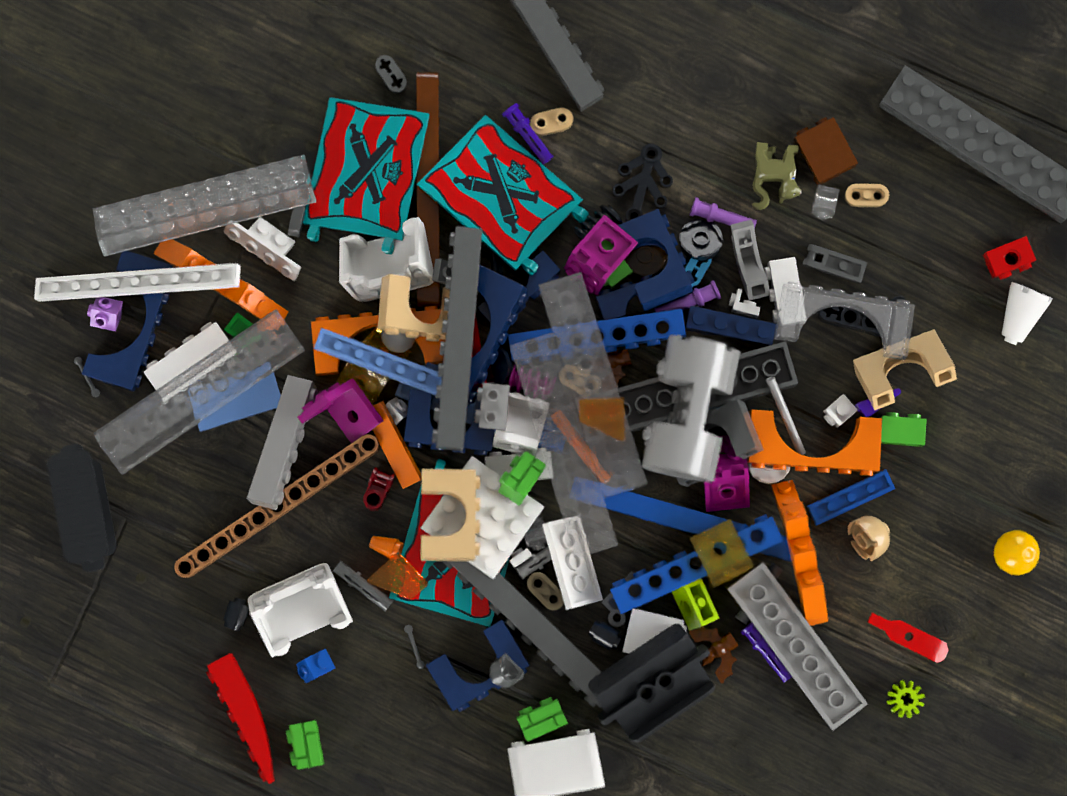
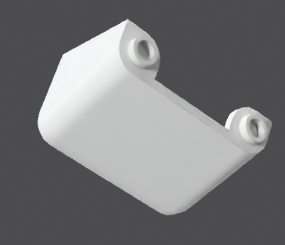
[339,217,434,302]
[248,563,353,657]
[507,729,605,796]

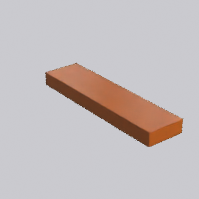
[373,401,422,489]

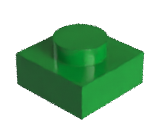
[224,313,255,343]

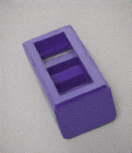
[855,388,901,417]

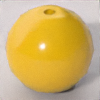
[994,530,1040,575]

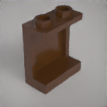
[793,117,858,186]

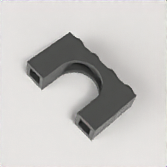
[676,399,764,487]

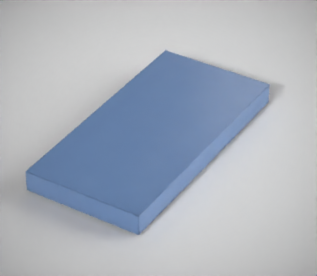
[187,364,281,432]

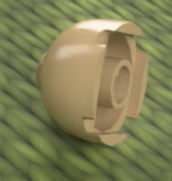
[848,516,890,561]

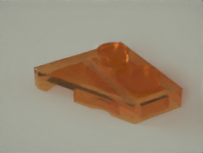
[579,398,625,442]
[367,552,428,599]

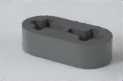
[375,55,407,94]
[288,195,308,238]

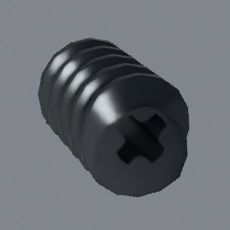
[573,204,623,241]

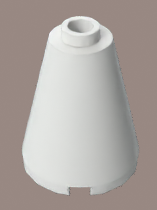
[1002,282,1053,345]

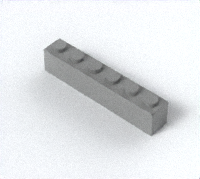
[247,375,318,510]

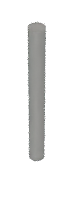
[766,377,806,455]

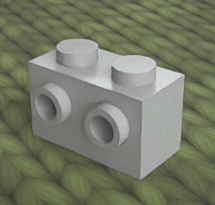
[475,383,510,431]

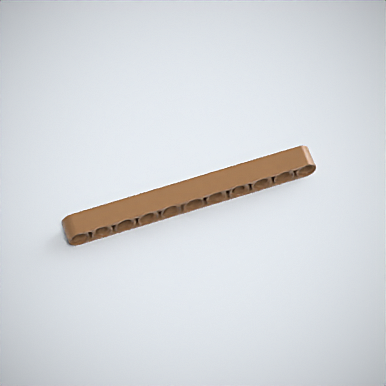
[175,434,379,578]

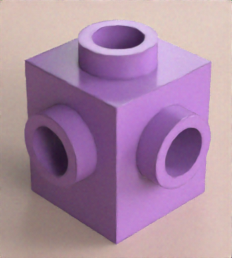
[87,297,123,331]

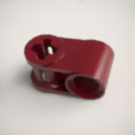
[363,467,395,511]

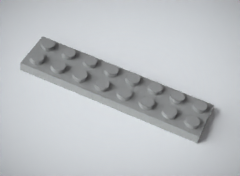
[727,562,868,730]

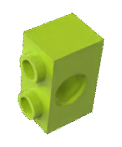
[672,578,719,631]

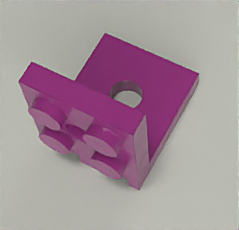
[564,215,638,296]
[297,378,384,444]
[704,435,750,512]

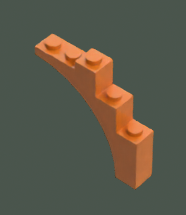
[153,236,289,330]
[771,480,828,626]

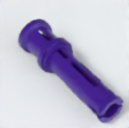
[502,103,554,165]
[740,622,792,683]

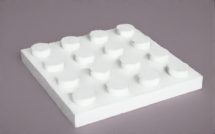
[421,456,544,579]

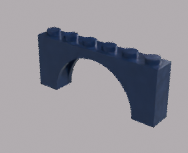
[82,250,174,392]
[425,265,528,407]

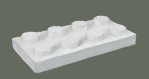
[542,515,603,610]

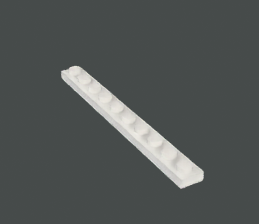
[34,263,240,302]

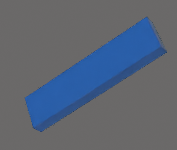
[806,469,896,526]

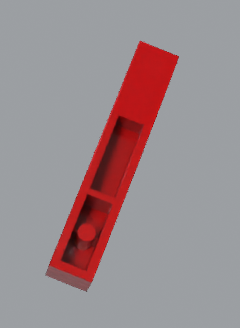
[206,653,275,784]

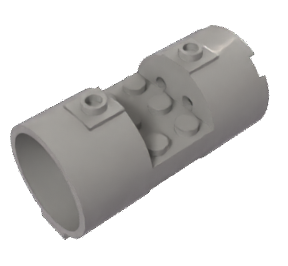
[642,335,740,482]

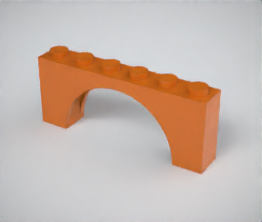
[311,306,445,376]
[747,410,882,476]

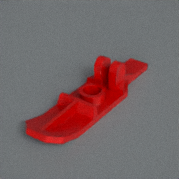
[867,613,949,663]

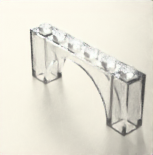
[774,282,915,360]

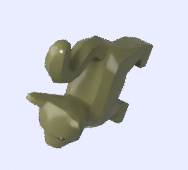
[752,142,801,210]

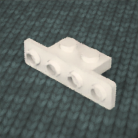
[224,217,301,281]

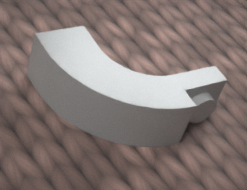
[731,219,770,301]

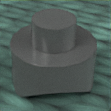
[490,654,524,688]

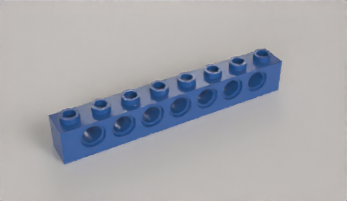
[508,309,686,365]
[610,514,783,614]

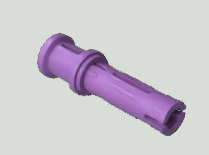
[689,197,757,229]
[654,280,721,312]

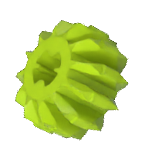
[887,680,925,718]

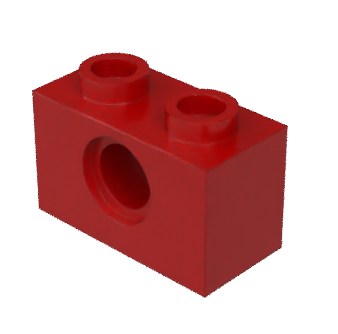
[983,236,1036,280]

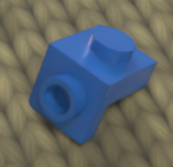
[296,649,335,683]

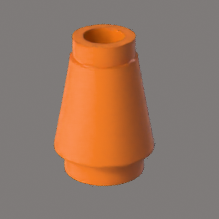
[369,536,404,560]

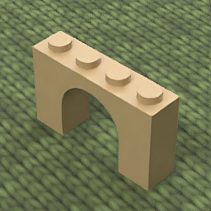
[378,274,450,342]
[853,329,957,410]
[421,469,480,561]

